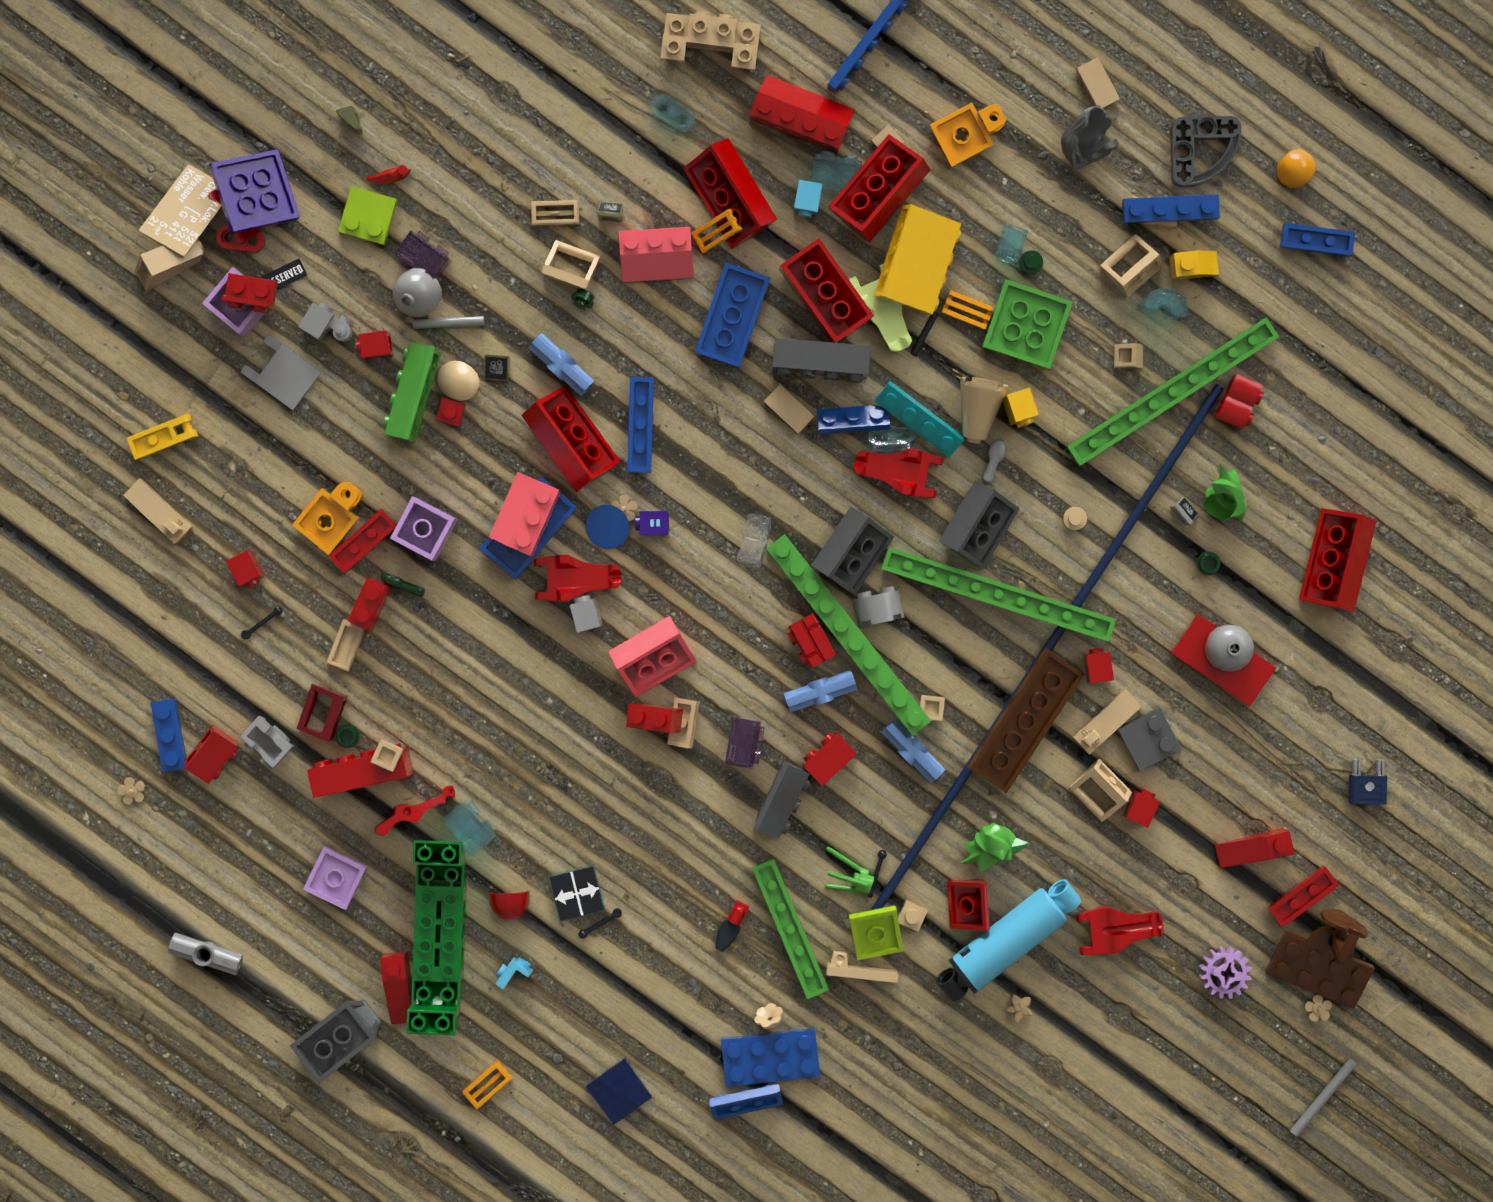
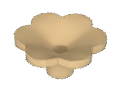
[754,1003,783,1029]

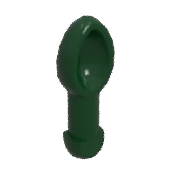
[380,573,425,597]

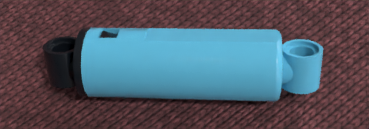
[936,879,1081,1001]

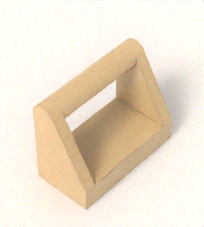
[1100,234,1163,297]
[541,240,600,291]
[1069,759,1132,822]

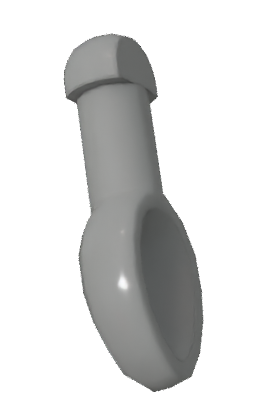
[982,439,1006,484]

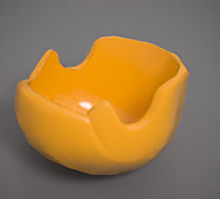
[1277,149,1316,188]

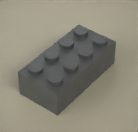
[772,338,871,383]

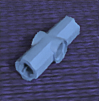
[528,333,595,396]
[784,670,858,712]
[881,718,945,783]

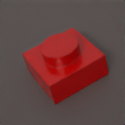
[436,397,466,427]

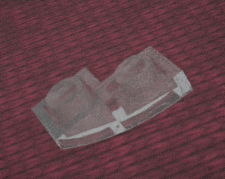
[736,513,772,567]

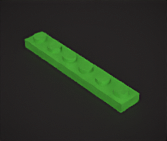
[752,858,829,999]

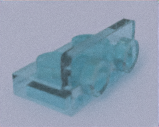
[811,151,862,191]

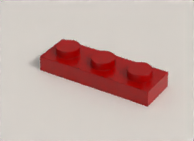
[329,509,397,574]
[1266,865,1339,928]

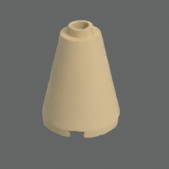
[960,377,1008,444]

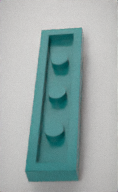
[874,381,965,457]

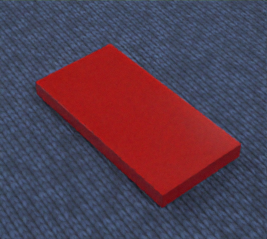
[1170,614,1276,707]

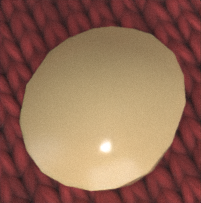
[437,361,480,401]

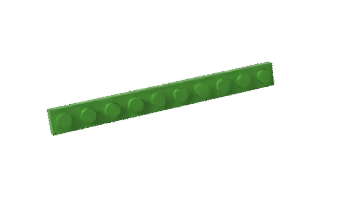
[1066,317,1279,466]
[766,534,931,736]
[881,547,1116,642]

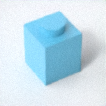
[794,180,822,218]

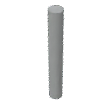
[413,316,485,329]

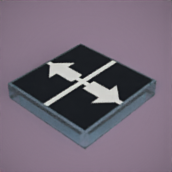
[548,864,606,922]

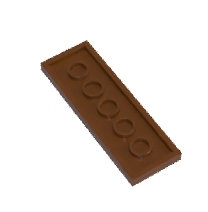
[967,648,1085,793]

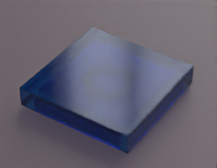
[586,1058,652,1125]

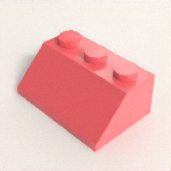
[619,227,694,283]
[489,472,561,556]
[608,616,697,697]

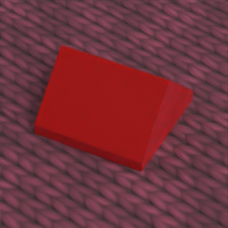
[947,879,990,931]

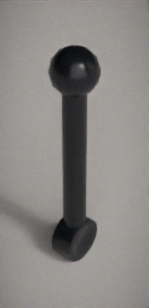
[241,606,283,639]
[867,850,887,898]
[578,908,622,939]

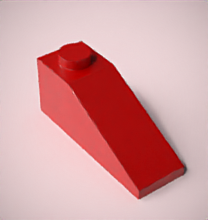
[1214,828,1295,868]
[380,951,412,1025]

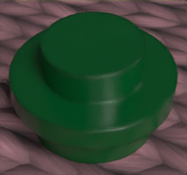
[1019,250,1043,274]
[571,289,594,310]
[1196,552,1221,575]
[336,724,360,748]

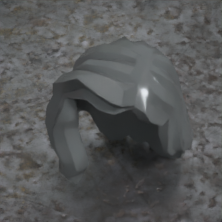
[1061,105,1118,169]

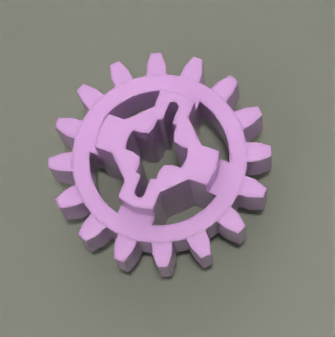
[1199,946,1252,999]

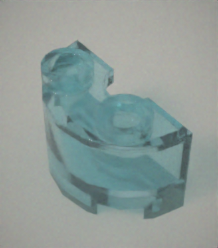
[1137,288,1188,321]

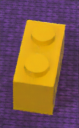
[1002,387,1039,428]

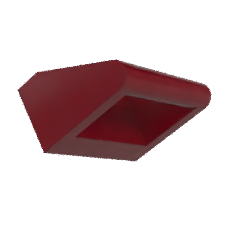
[296,684,348,742]

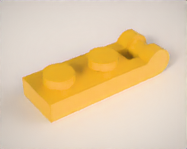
[126,414,198,460]

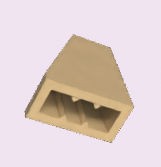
[135,239,204,291]

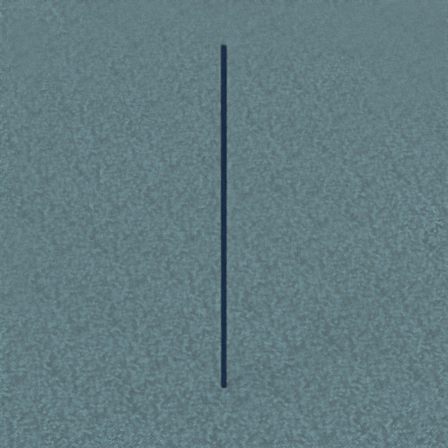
[871,384,1224,910]

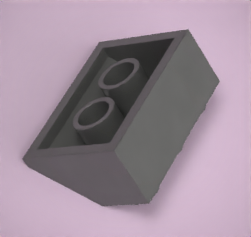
[939,481,1020,569]
[811,507,894,595]
[753,760,812,838]

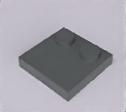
[1117,707,1182,771]

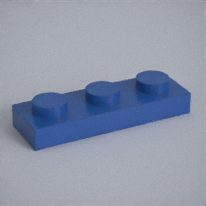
[1280,223,1355,257]
[817,405,890,435]
[150,698,186,772]
[709,1084,783,1120]

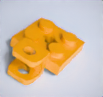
[930,103,1006,168]
[292,482,363,555]

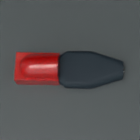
[715,900,749,952]

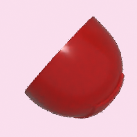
[489,890,530,920]

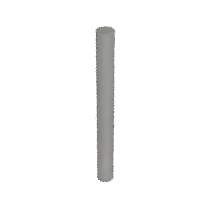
[1290,1058,1357,1137]

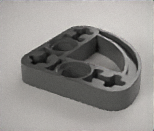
[1171,116,1241,187]

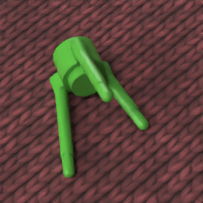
[825,847,874,895]

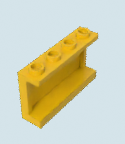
[874,204,961,315]

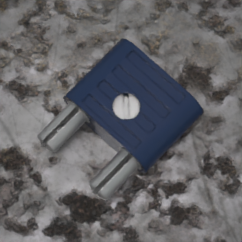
[1349,758,1387,805]

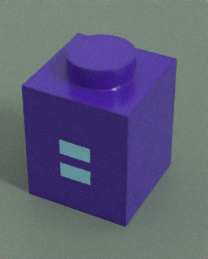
[635,511,669,536]

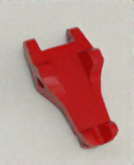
[853,448,943,498]
[534,555,621,601]
[374,786,455,836]
[1076,905,1164,955]

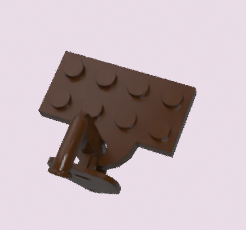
[1265,909,1375,1009]

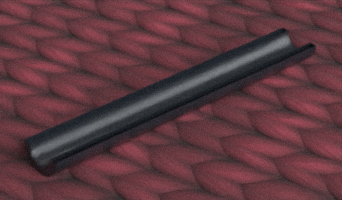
[911,311,939,356]

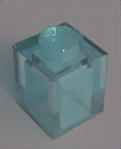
[995,224,1028,263]

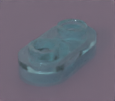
[651,94,695,132]
[868,426,915,451]

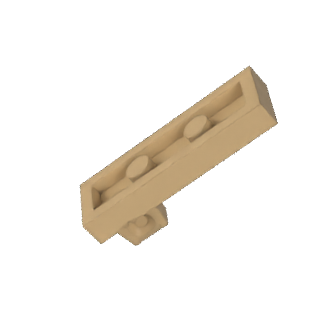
[123,478,193,545]
[1073,689,1142,755]
[826,951,898,983]

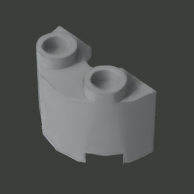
[853,586,904,627]
[240,715,294,769]

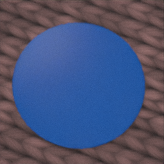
[586,505,629,549]

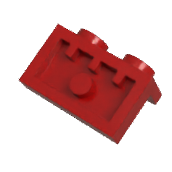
[221,273,278,313]

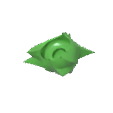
[1203,463,1247,521]
[959,823,1029,873]

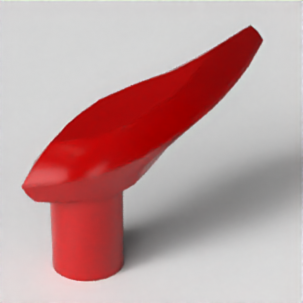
[366,165,411,183]

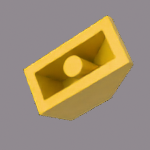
[1169,250,1219,281]

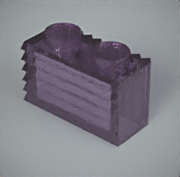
[394,230,452,280]
[725,716,765,769]

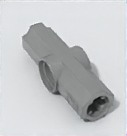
[168,933,243,975]

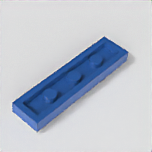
[1122,194,1220,224]
[627,377,654,473]

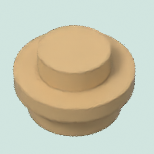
[1063,507,1087,530]

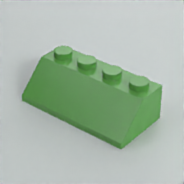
[383,342,441,443]

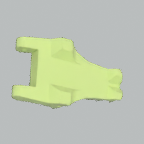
[849,264,912,352]

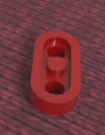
[216,225,265,253]

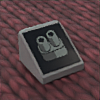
[1170,497,1198,525]

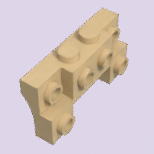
[660,11,761,73]

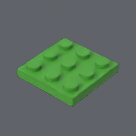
[982,279,1073,370]

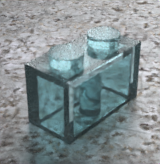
[441,800,496,856]

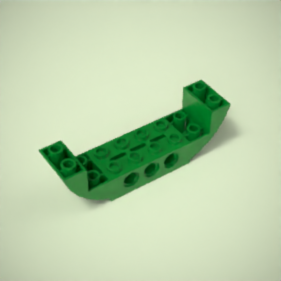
[406,840,467,1036]

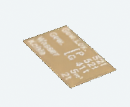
[138,164,222,257]

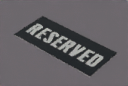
[261,258,307,290]

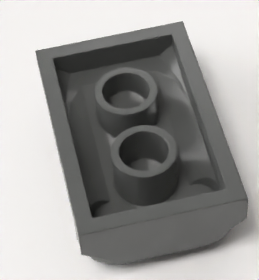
[290,1000,381,1083]

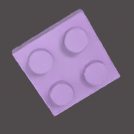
[303,846,368,910]

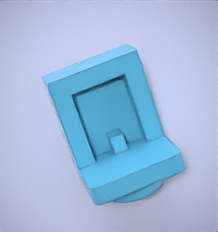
[495,957,533,989]

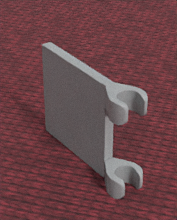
[241,335,321,410]

